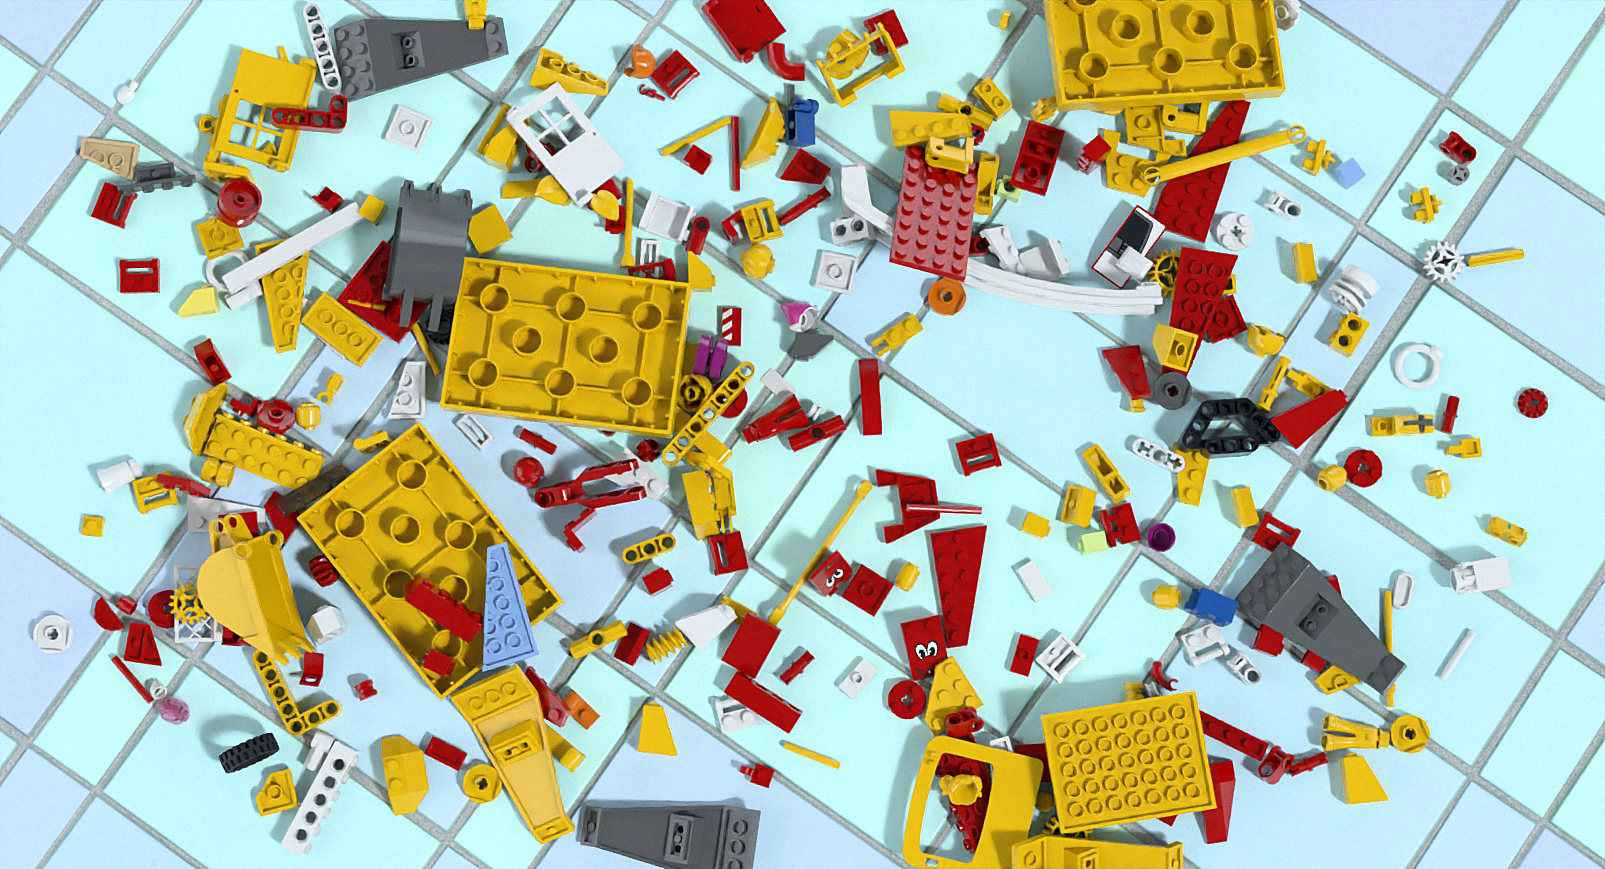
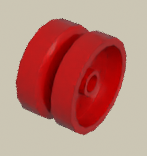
[216,179,262,228]

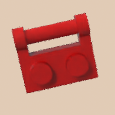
[863,9,909,56]
[650,50,701,100]
[91,182,138,229]
[119,258,160,294]
[955,433,1002,477]
[1251,511,1301,553]
[706,531,749,576]

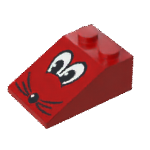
[808,550,852,598]
[900,615,948,681]

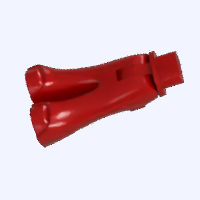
[742,393,811,444]

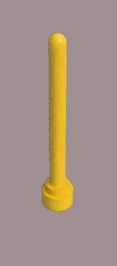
[620,178,635,269]

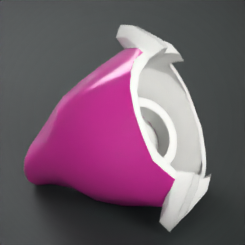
[780,302,819,333]

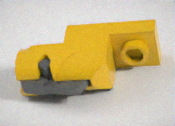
[1370,414,1435,437]

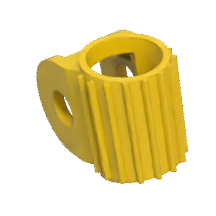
[825,29,871,80]

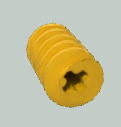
[645,627,688,665]

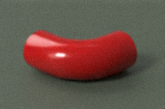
[766,43,805,81]

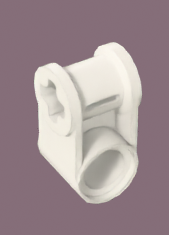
[1263,189,1302,222]
[1225,650,1262,686]

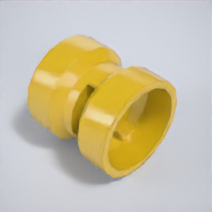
[1124,682,1144,702]

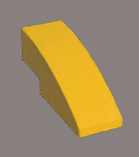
[1081,443,1131,505]

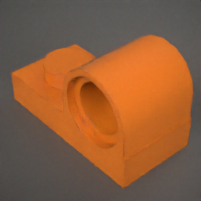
[562,689,601,730]

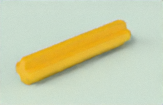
[1468,248,1525,267]

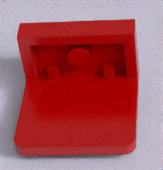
[563,508,597,553]

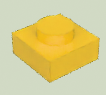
[81,516,105,538]

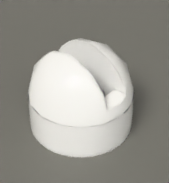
[150,682,167,699]

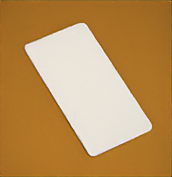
[760,368,796,401]

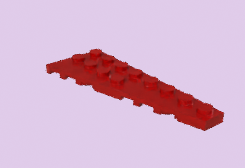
[1161,247,1238,396]

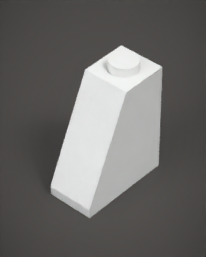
[675,603,737,652]

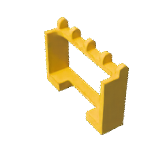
[815,22,906,108]

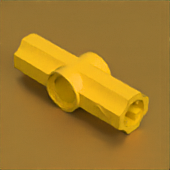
[936,92,995,132]
[568,619,628,660]

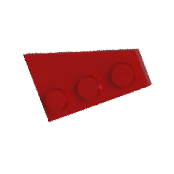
[525,666,571,728]

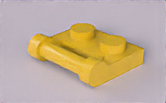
[741,200,784,245]
[353,430,393,454]
[132,471,180,515]

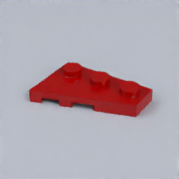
[1101,345,1151,400]

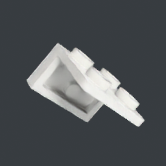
[1019,237,1071,282]

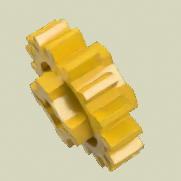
[169,582,208,625]

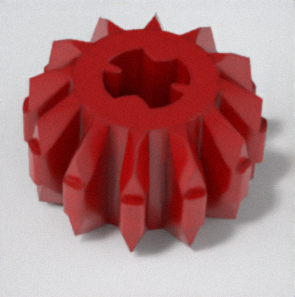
[309,554,338,587]

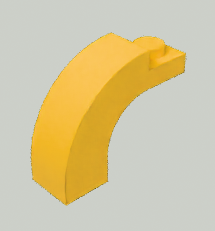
[973,152,1000,215]

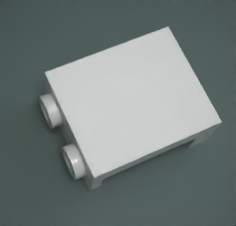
[639,191,697,245]

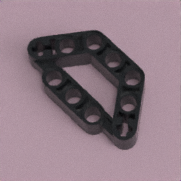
[1177,398,1280,459]

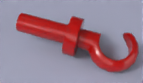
[639,84,666,102]

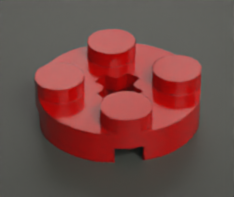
[713,380,748,419]
[256,399,296,435]
[1343,449,1383,488]
[148,590,187,629]
[888,680,927,720]

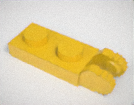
[870,314,924,358]

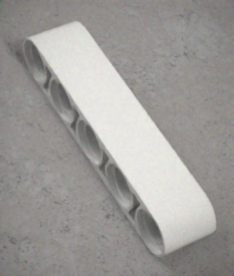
[303,3,343,94]

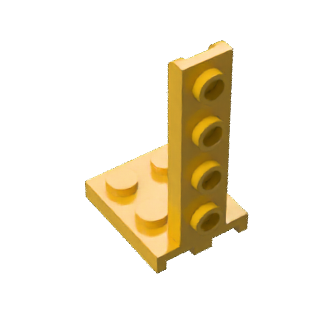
[203,94,256,184]

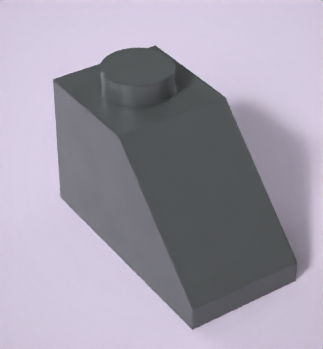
[794,332,834,362]

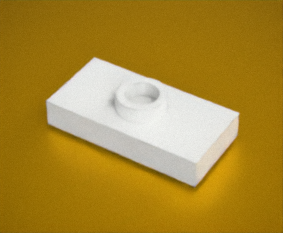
[838,658,878,700]

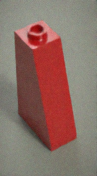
[1269,388,1348,449]

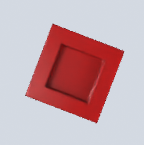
[683,144,713,175]
[312,187,344,215]

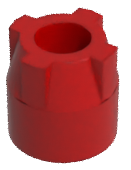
[116,595,138,616]

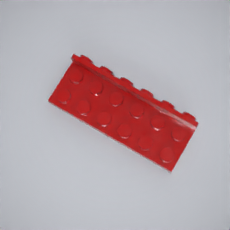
[935,733,991,854]

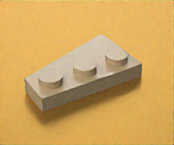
[79,137,140,183]

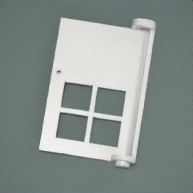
[506,82,626,208]

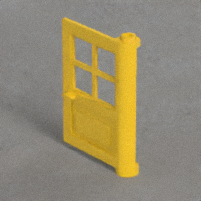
[214,48,318,173]

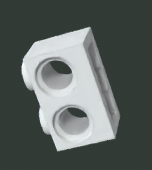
[830,213,875,247]

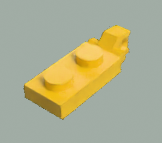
[1286,369,1332,398]

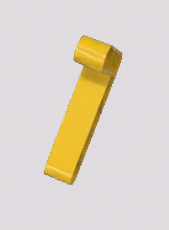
[252,649,343,736]

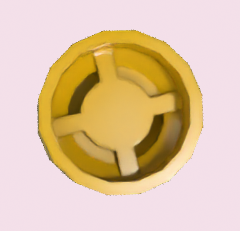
[200,457,236,488]

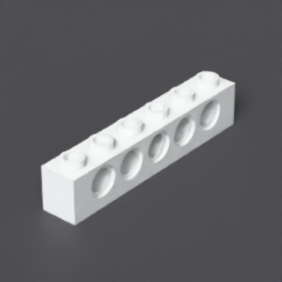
[279,741,359,857]

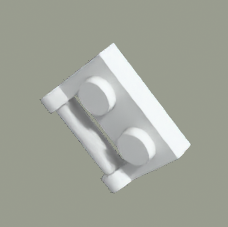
[1180,623,1230,668]
[1035,632,1087,684]
[714,698,760,734]

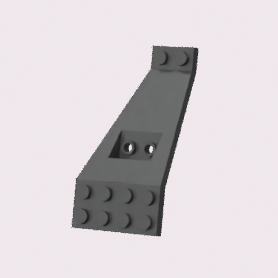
[334,17,509,103]
[1234,541,1407,696]
[580,805,761,869]

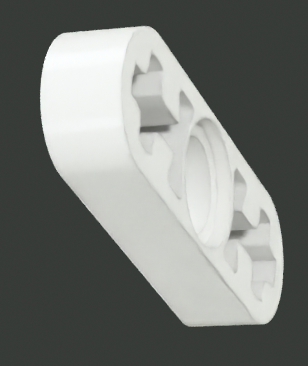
[1133,438,1185,473]

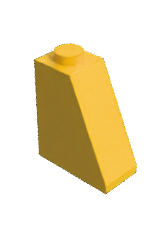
[638,702,678,757]
[1340,752,1389,805]

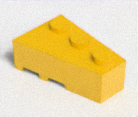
[682,469,720,541]

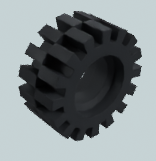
[425,309,454,345]

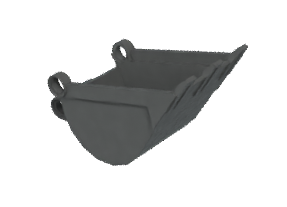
[382,179,473,332]

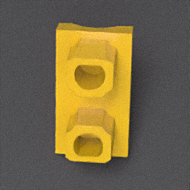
[1302,139,1335,177]
[1410,187,1443,224]

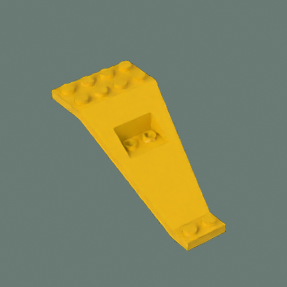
[450,664,575,845]
[1011,834,1183,869]

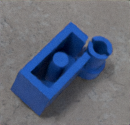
[785,98,819,148]
[1183,587,1239,627]

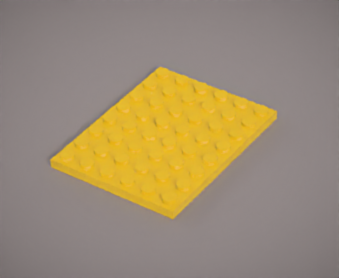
[1040,691,1217,834]

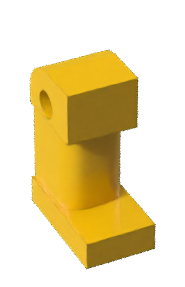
[1161,102,1209,136]
[925,136,974,174]

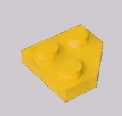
[683,451,733,480]
[256,769,300,817]

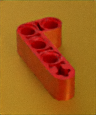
[270,94,348,134]

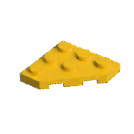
[924,655,984,736]

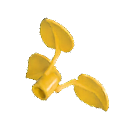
[535,175,619,221]

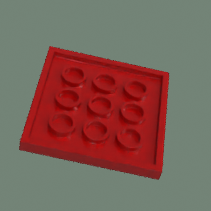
[336,240,430,344]

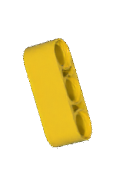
[622,533,677,566]

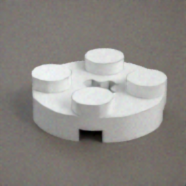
[1216,213,1255,252]
[33,615,74,654]

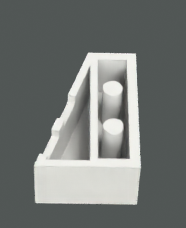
[602,447,670,502]
[306,605,351,648]

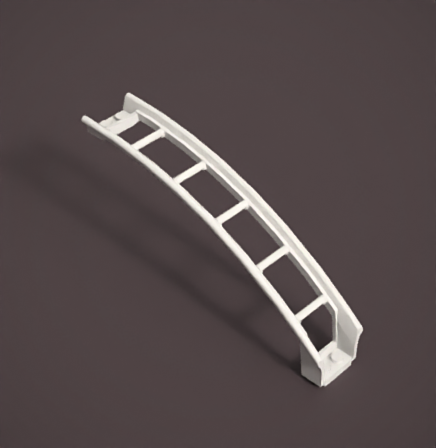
[841,163,1163,315]

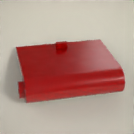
[701,0,787,64]

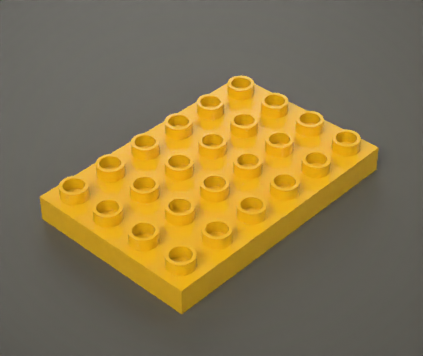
[1043,0,1286,112]
[440,257,693,439]
[296,421,565,701]

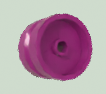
[693,333,729,380]

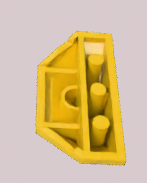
[741,96,785,170]
[183,383,231,457]
[382,735,430,816]

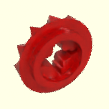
[1518,388,1549,419]

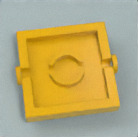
[196,216,245,260]

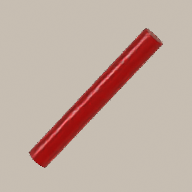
[111,655,154,704]

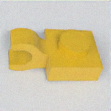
[317,372,345,406]
[1445,438,1482,459]

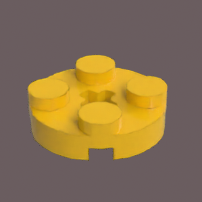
[1030,93,1057,122]
[1389,714,1430,754]
[463,764,502,804]

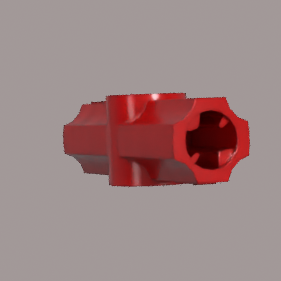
[787,415,847,453]

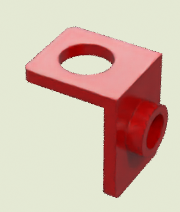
[299,651,324,687]

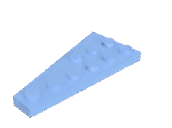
[482,542,540,672]

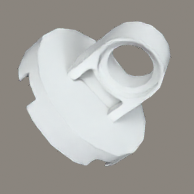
[1273,0,1302,31]

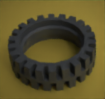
[219,733,280,774]

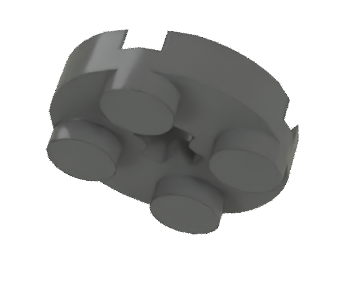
[1153,372,1192,410]

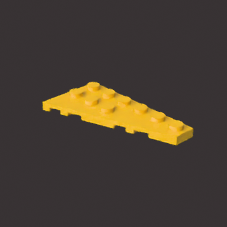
[255,238,310,354]

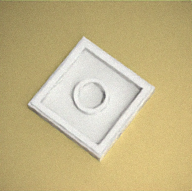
[384,105,434,154]
[814,250,859,296]

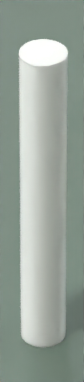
[1439,629,1477,681]

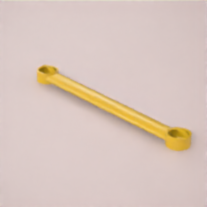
[1142,124,1306,187]
[768,480,874,626]

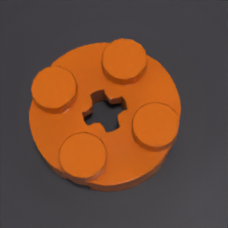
[928,278,966,316]

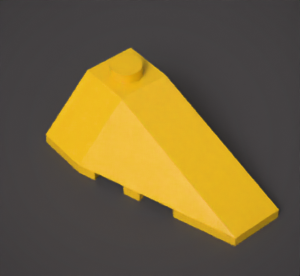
[529,47,610,96]

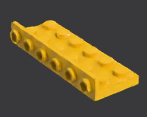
[203,412,326,496]

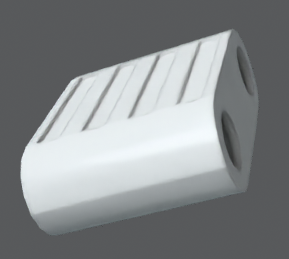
[1115,246,1154,282]

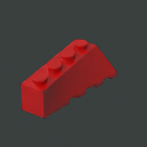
[405,576,483,644]

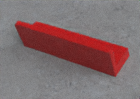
[724,670,803,734]

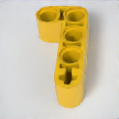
[545,723,586,773]

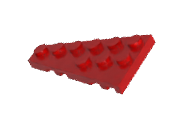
[930,525,987,648]

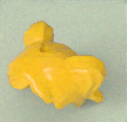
[939,774,982,805]

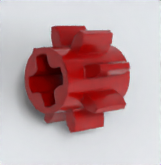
[636,439,661,463]

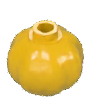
[739,244,776,280]

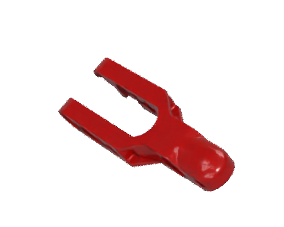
[534,458,647,509]

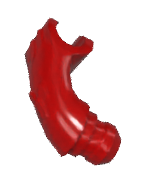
[1150,661,1179,692]

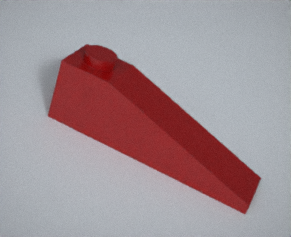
[1201,761,1236,844]

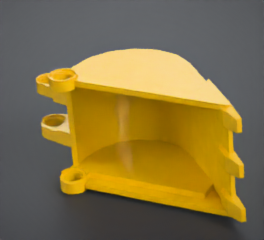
[197,513,316,666]

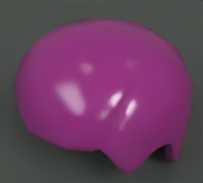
[1147,523,1176,552]

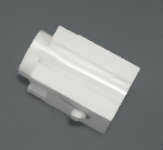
[1450,555,1513,595]

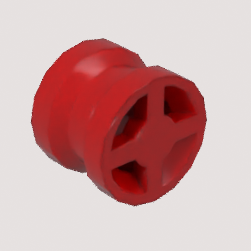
[354,679,378,701]

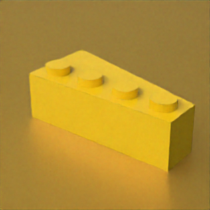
[889,110,973,151]

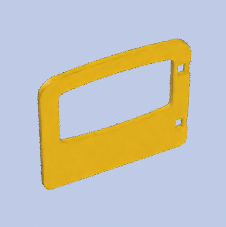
[902,736,1044,869]

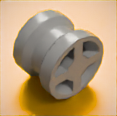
[1447,164,1470,186]

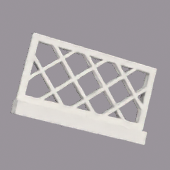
[174,564,224,643]

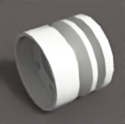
[1327,264,1379,315]

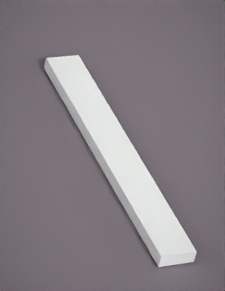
[222,201,366,294]

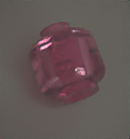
[159,697,190,726]

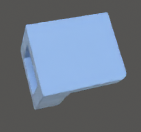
[1334,157,1366,189]

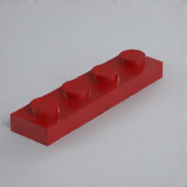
[1199,710,1269,761]

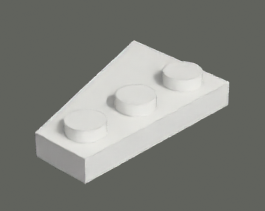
[979,226,1027,277]
[386,361,427,420]

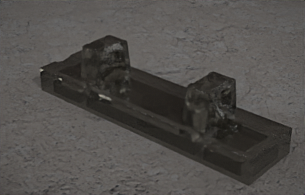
[274,463,350,517]

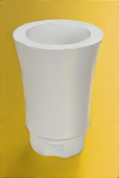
[97,458,142,495]

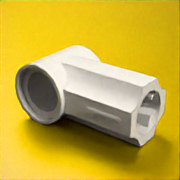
[224,280,265,311]
[303,730,336,773]

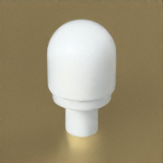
[117,80,139,105]

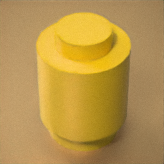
[895,562,920,592]

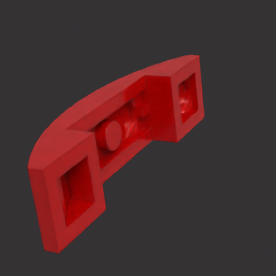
[858,359,882,436]

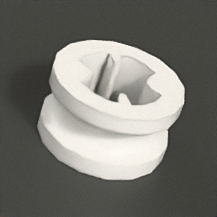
[806,402,824,422]
[1144,681,1159,698]

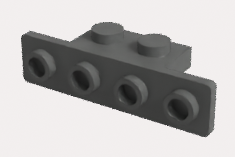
[118,162,196,196]

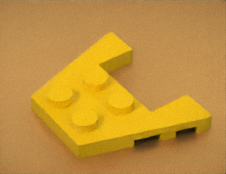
[1124,104,1187,158]
[1103,129,1172,198]

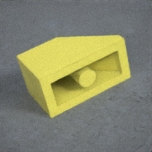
[178,285,220,318]

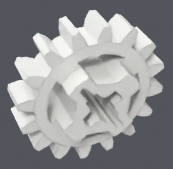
[1422,242,1465,284]

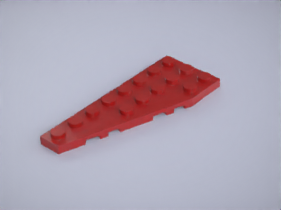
[1153,100,1251,244]

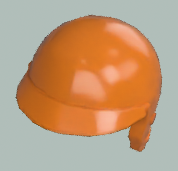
[623,44,656,79]

